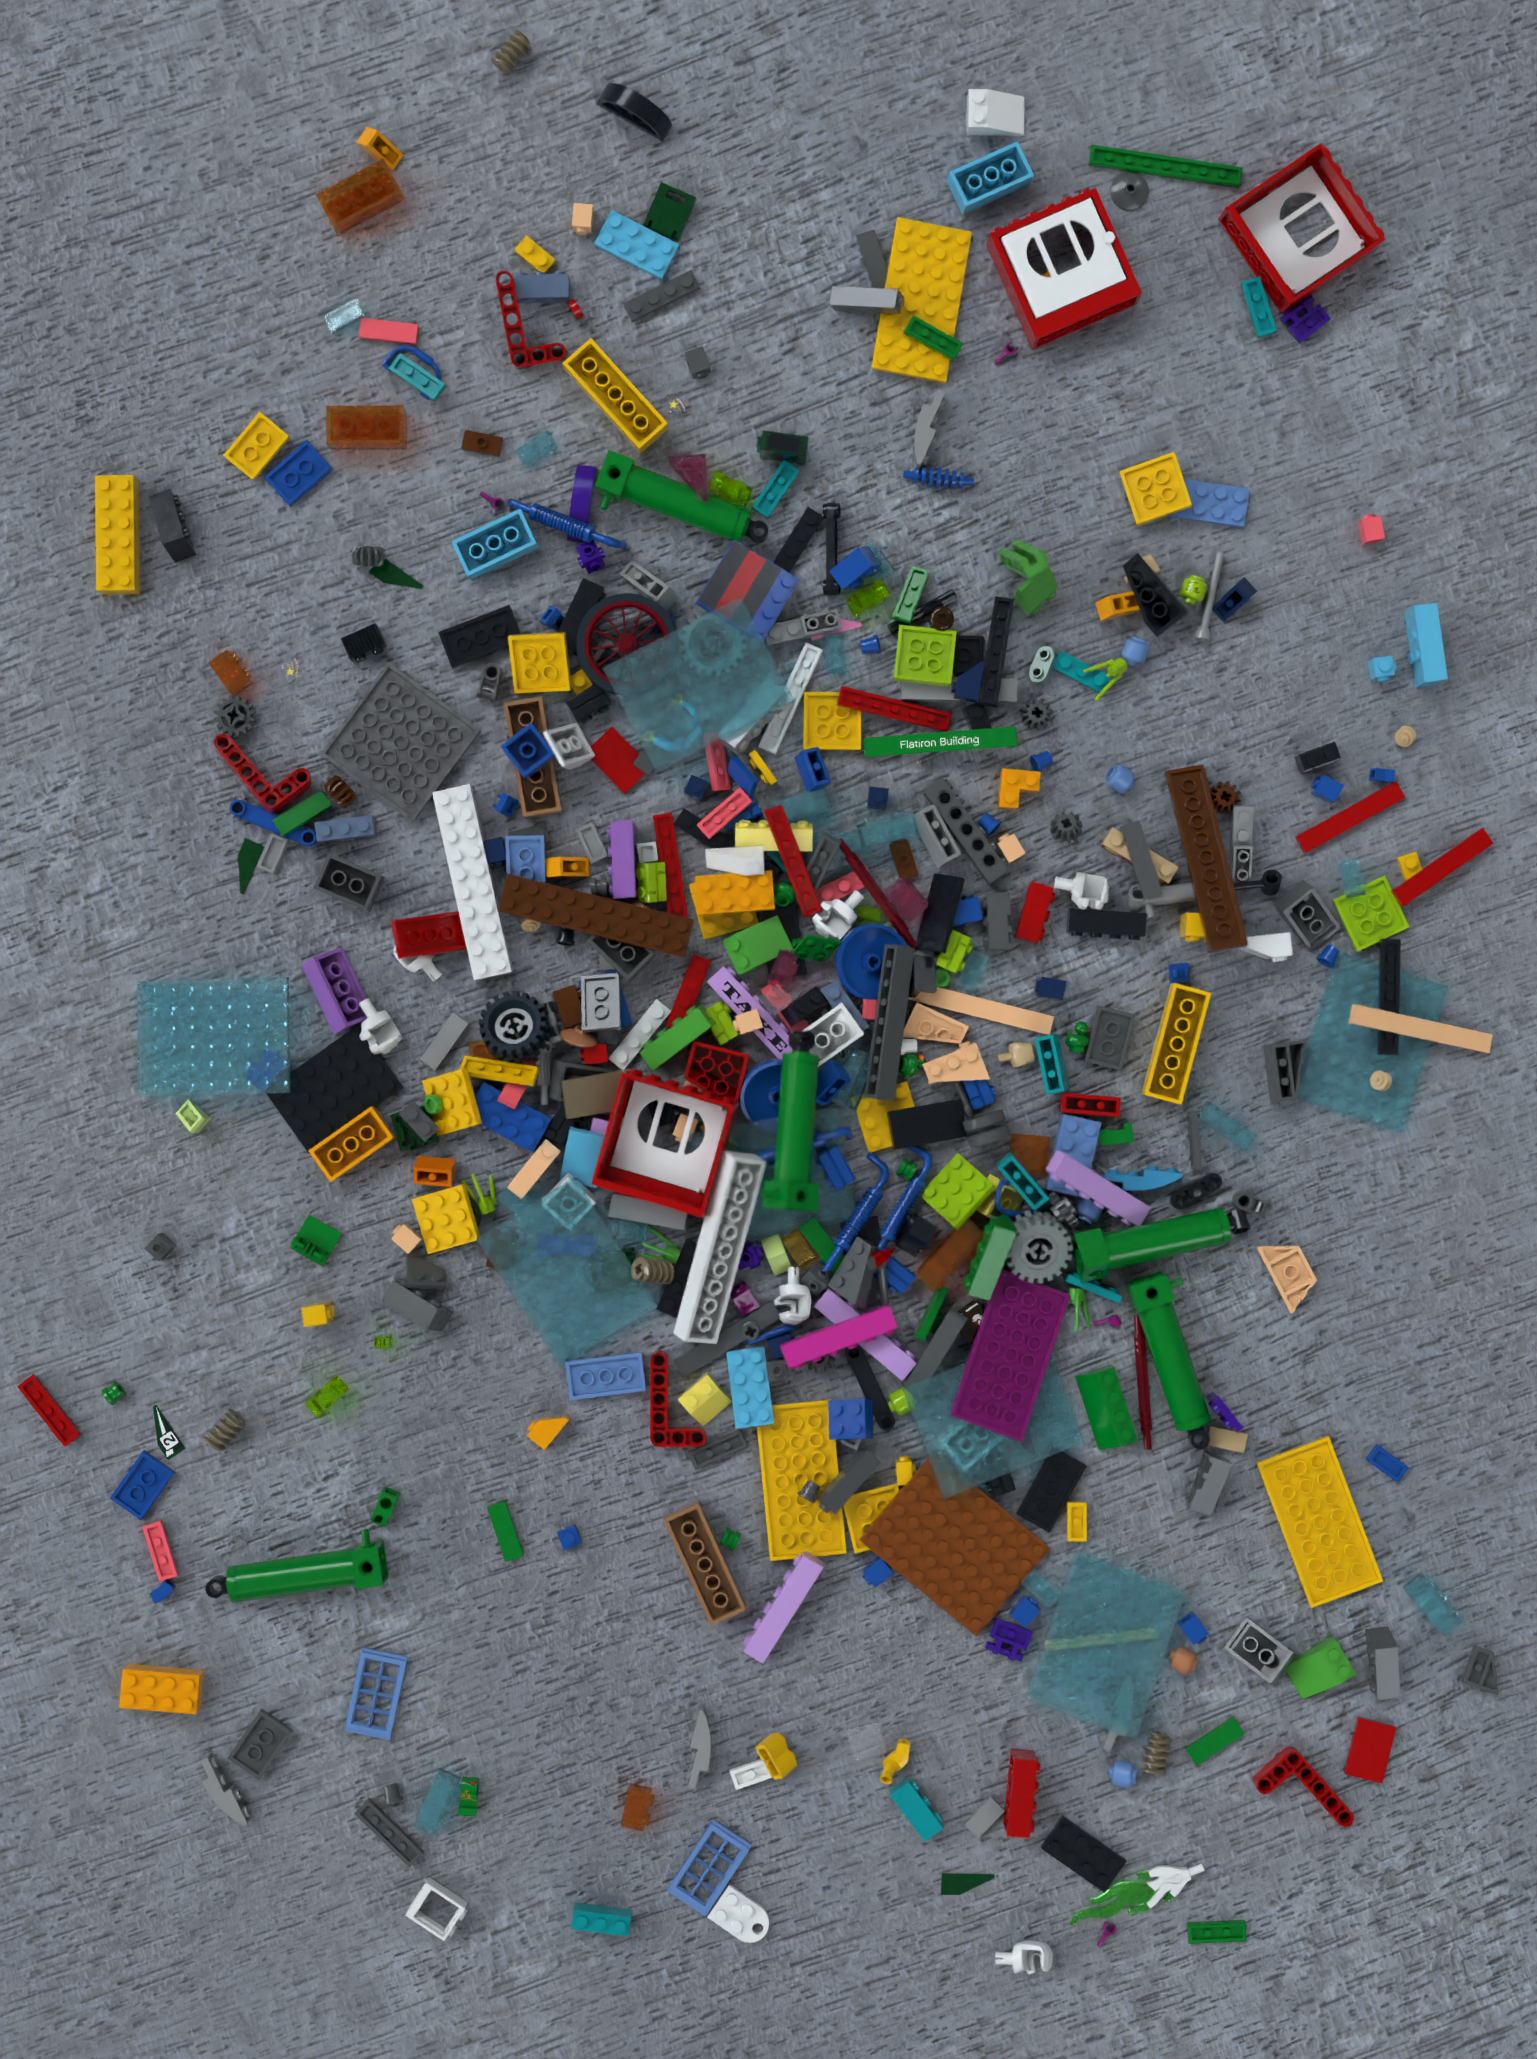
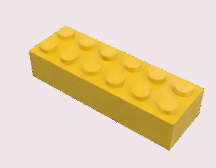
[562,338,669,454]
[95,475,140,595]
[1141,983,1211,1105]

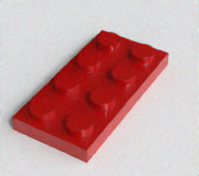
[390,911,467,959]

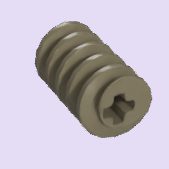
[491,29,532,74]
[631,1257,674,1284]
[202,1408,246,1451]
[1141,1730,1172,1775]

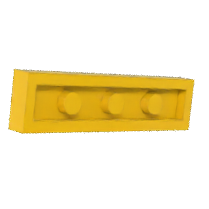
[460,1056,539,1086]

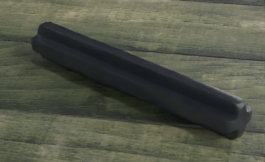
[887,589,957,634]

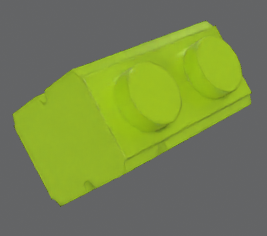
[635,862,667,903]
[935,930,974,974]
[705,1001,740,1046]

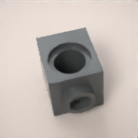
[685,346,711,379]
[144,1233,177,1261]
[766,1357,788,1381]

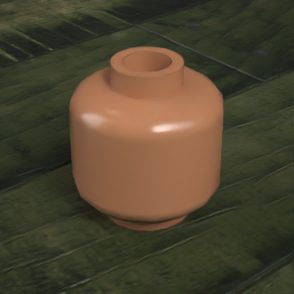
[1168,1646,1199,1675]

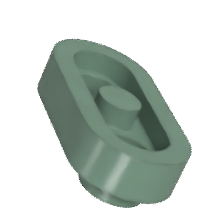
[1029,646,1056,684]

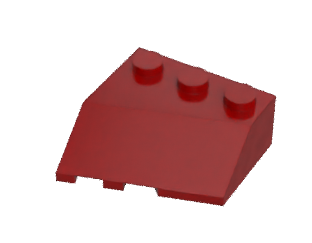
[684,1041,750,1103]

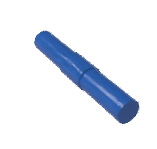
[747,1324,797,1346]

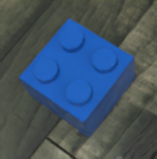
[829,546,882,590]
[500,723,556,779]
[828,1399,873,1440]

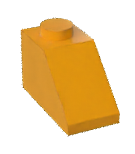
[356,127,404,170]
[545,857,590,878]
[526,1415,570,1450]

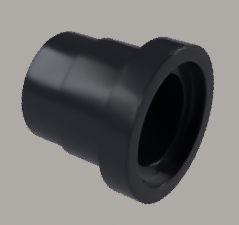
[556,927,575,946]

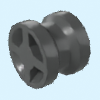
[591,877,608,897]

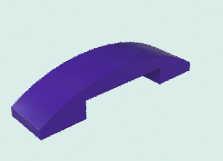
[567,464,596,543]

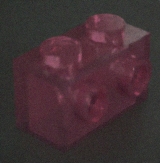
[885,874,929,922]
[767,949,799,990]

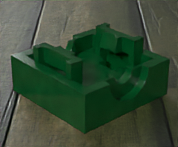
[391,1106,439,1152]

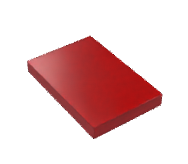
[591,726,645,794]
[1344,1716,1396,1783]

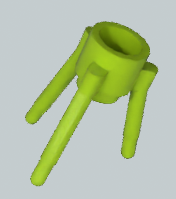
[1083,658,1128,701]
[461,1173,497,1215]

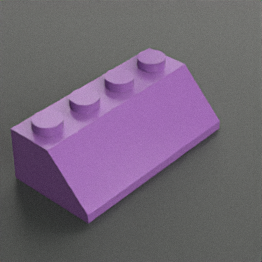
[607,819,637,900]
[302,947,367,1034]

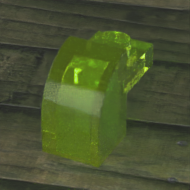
[708,470,753,507]
[846,578,891,617]
[305,1375,349,1418]

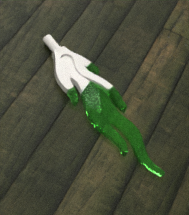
[1070,1863,1205,1925]

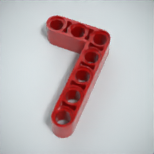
[496,271,566,367]
[214,734,312,813]
[650,1350,706,1447]
[1253,1746,1354,1827]

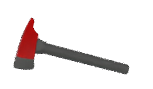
[867,1249,894,1306]

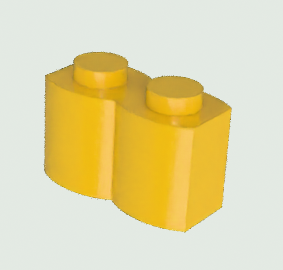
[756,1732,798,1780]

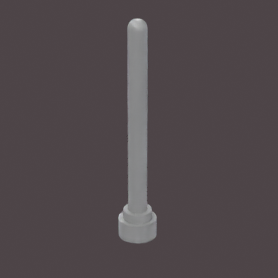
[1194,551,1224,642]

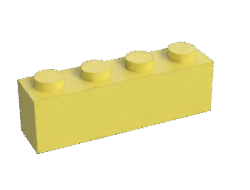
[735,820,813,851]

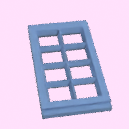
[345,1647,408,1740]
[667,1819,752,1916]

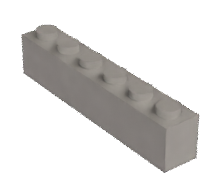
[901,674,1017,704]

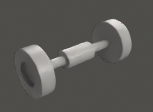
[537,995,563,1044]

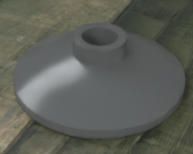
[1110,172,1149,211]

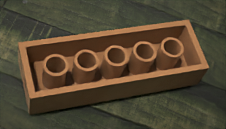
[504,696,563,819]
[663,1500,746,1626]

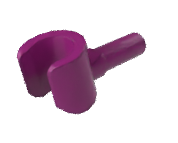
[994,341,1018,365]
[479,491,504,511]
[1093,1314,1121,1328]
[1097,1921,1116,1948]

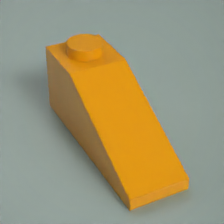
[1095,591,1140,621]

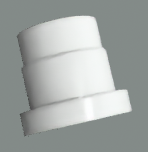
[900,1039,917,1056]

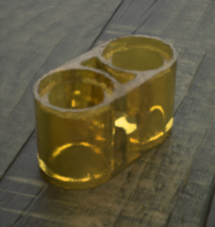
[781,1229,817,1269]

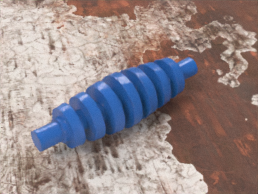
[903,467,974,489]

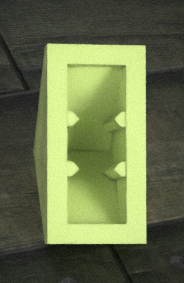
[176,1099,211,1134]
[761,1233,792,1276]

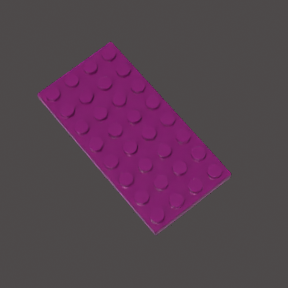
[949,1269,1070,1442]

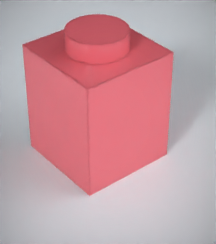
[1358,514,1385,545]

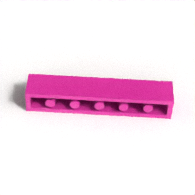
[780,1304,898,1370]

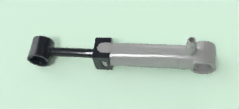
[1128,869,1282,919]

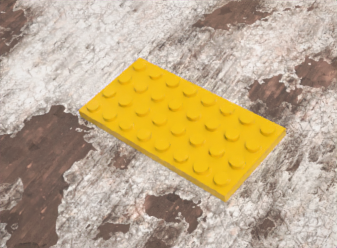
[871,217,972,383]
[757,1399,847,1561]
[1256,1436,1383,1608]

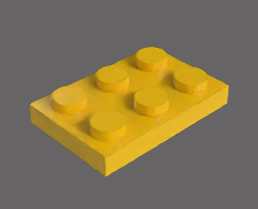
[223,411,290,481]

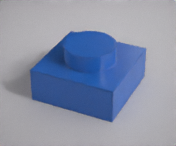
[557,1524,582,1550]

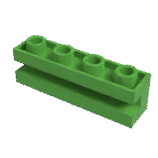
[998,539,1049,579]
[639,1005,716,1071]

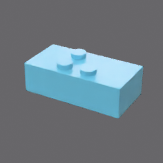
[946,141,1034,215]
[451,508,540,580]
[1405,603,1448,688]

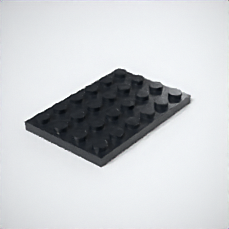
[265,1025,403,1154]

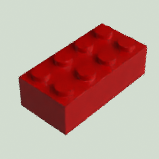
[1003,1748,1040,1839]

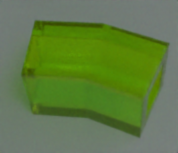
[856,905,881,922]
[374,1334,392,1349]

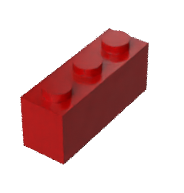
[1014,881,1055,944]
[1059,1093,1121,1117]

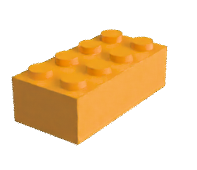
[695,870,775,916]
[309,1106,396,1182]
[119,1664,205,1714]

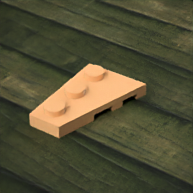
[903,1002,969,1044]
[922,1043,990,1082]

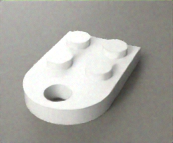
[707,1883,769,1943]

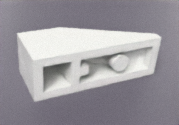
[705,846,764,875]

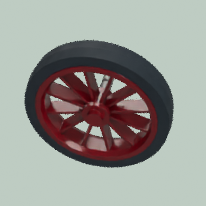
[576,593,678,696]

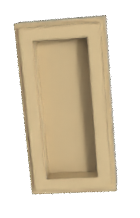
[1207,1425,1248,1453]

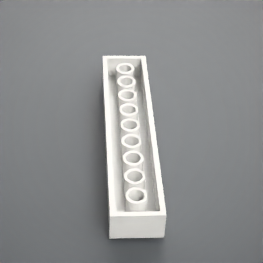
[432,784,514,981]
[673,1150,767,1344]

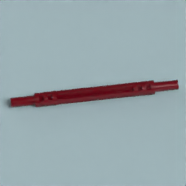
[839,838,916,948]
[1133,1314,1152,1450]

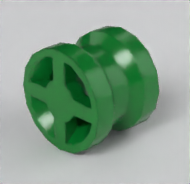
[895,1158,918,1181]
[102,1381,126,1405]
[719,1527,741,1551]

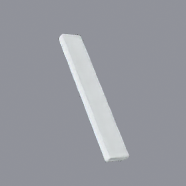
[758,642,823,755]

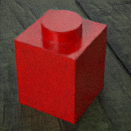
[580,1043,609,1064]

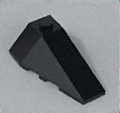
[1123,553,1189,637]

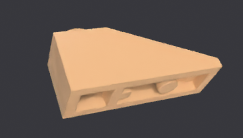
[507,1140,561,1200]

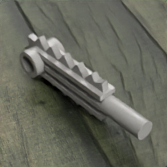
[535,1040,552,1105]

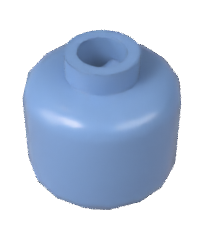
[1121,636,1150,666]
[1106,764,1135,793]
[1076,1198,1103,1226]
[1109,1761,1138,1788]

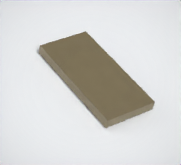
[561,1068,637,1119]

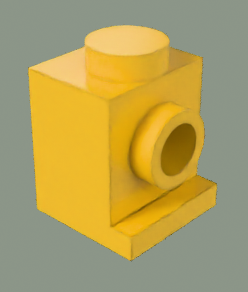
[895,1456,916,1486]

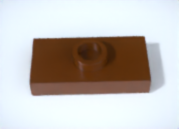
[461,430,503,457]
[889,839,919,881]

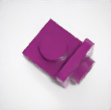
[730,1282,759,1316]

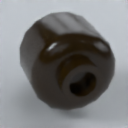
[929,606,954,631]

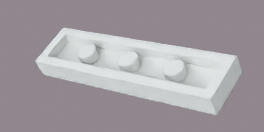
[608,999,671,1070]

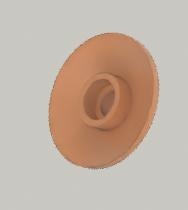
[560,1025,598,1047]

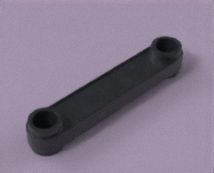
[823,502,841,596]
[845,1344,895,1430]

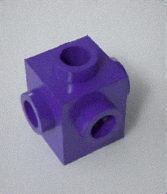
[576,540,606,574]
[738,1240,765,1270]

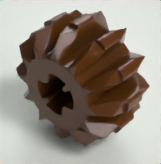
[324,775,356,808]
[1210,781,1241,814]

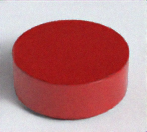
[567,300,583,320]

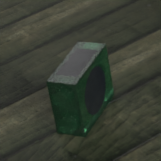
[757,430,809,465]

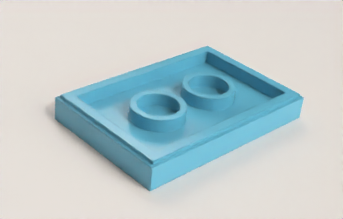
[559,1127,605,1188]

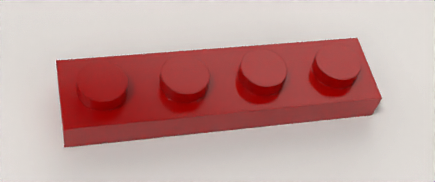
[666,954,711,1027]
[17,1374,81,1447]

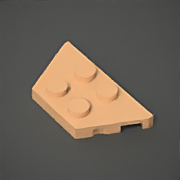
[1256,1245,1317,1314]

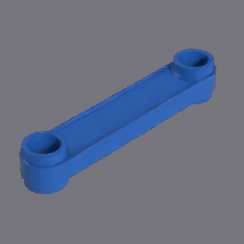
[230,800,318,847]

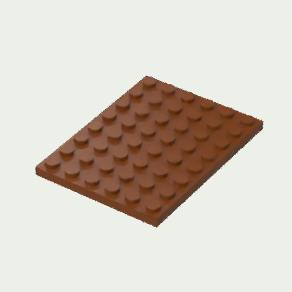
[859,1451,1051,1637]

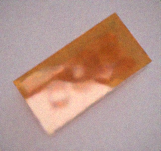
[316,159,405,235]
[326,406,407,450]
[914,1218,984,1291]

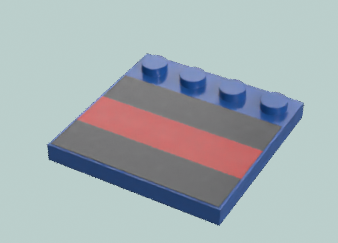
[695,539,800,644]

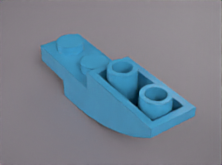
[1102,1165,1183,1191]

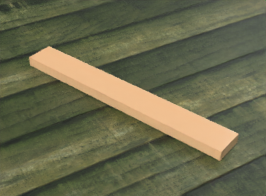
[908,987,1054,1035]
[1349,1004,1493,1053]

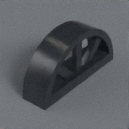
[597,83,672,142]

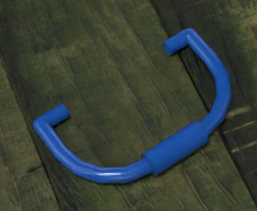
[382,345,441,400]
[995,1180,1047,1219]

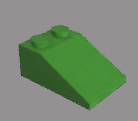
[1013,565,1058,616]
[722,915,794,975]
[1286,1636,1356,1699]

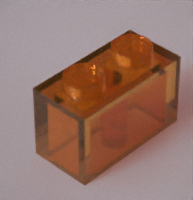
[208,649,253,697]
[621,1783,655,1831]

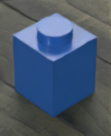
[1311,775,1344,804]
[862,1556,893,1588]
[1009,1594,1040,1628]
[1177,1611,1209,1645]

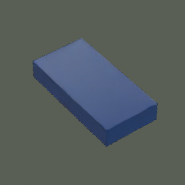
[727,756,758,796]
[1365,1444,1409,1483]

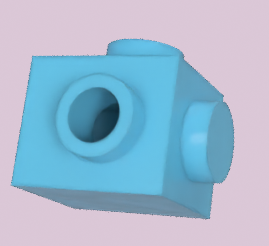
[1368,656,1397,682]

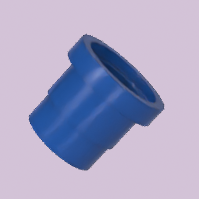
[860,634,881,654]
[1030,751,1053,772]
[978,812,1002,836]
[1316,944,1340,968]

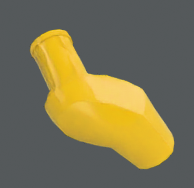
[880,1739,911,1784]

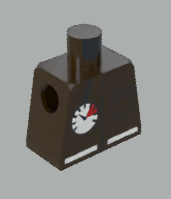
[957,1299,983,1343]

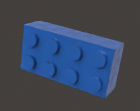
[475,1082,552,1153]

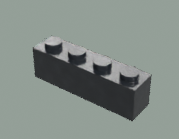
[557,578,607,660]
[1066,908,1147,940]

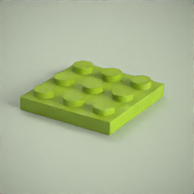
[893,625,957,687]
[1331,875,1409,952]
[919,1153,996,1230]

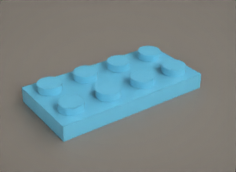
[594,210,679,280]
[726,1347,774,1429]

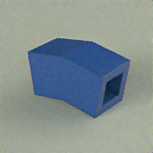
[1369,768,1395,783]
[149,1579,176,1604]

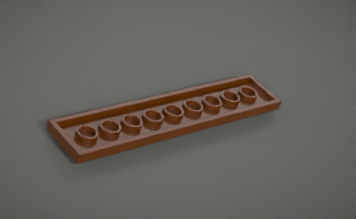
[1165,765,1248,953]
[497,874,694,958]

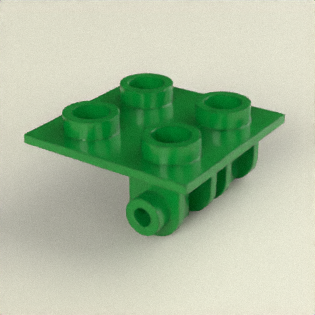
[790,935,842,962]
[290,1215,342,1267]

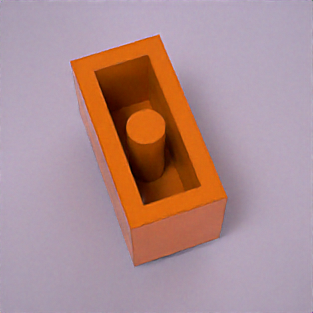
[413,1156,456,1187]

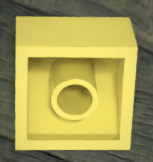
[976,1174,1024,1220]
[678,1372,732,1426]

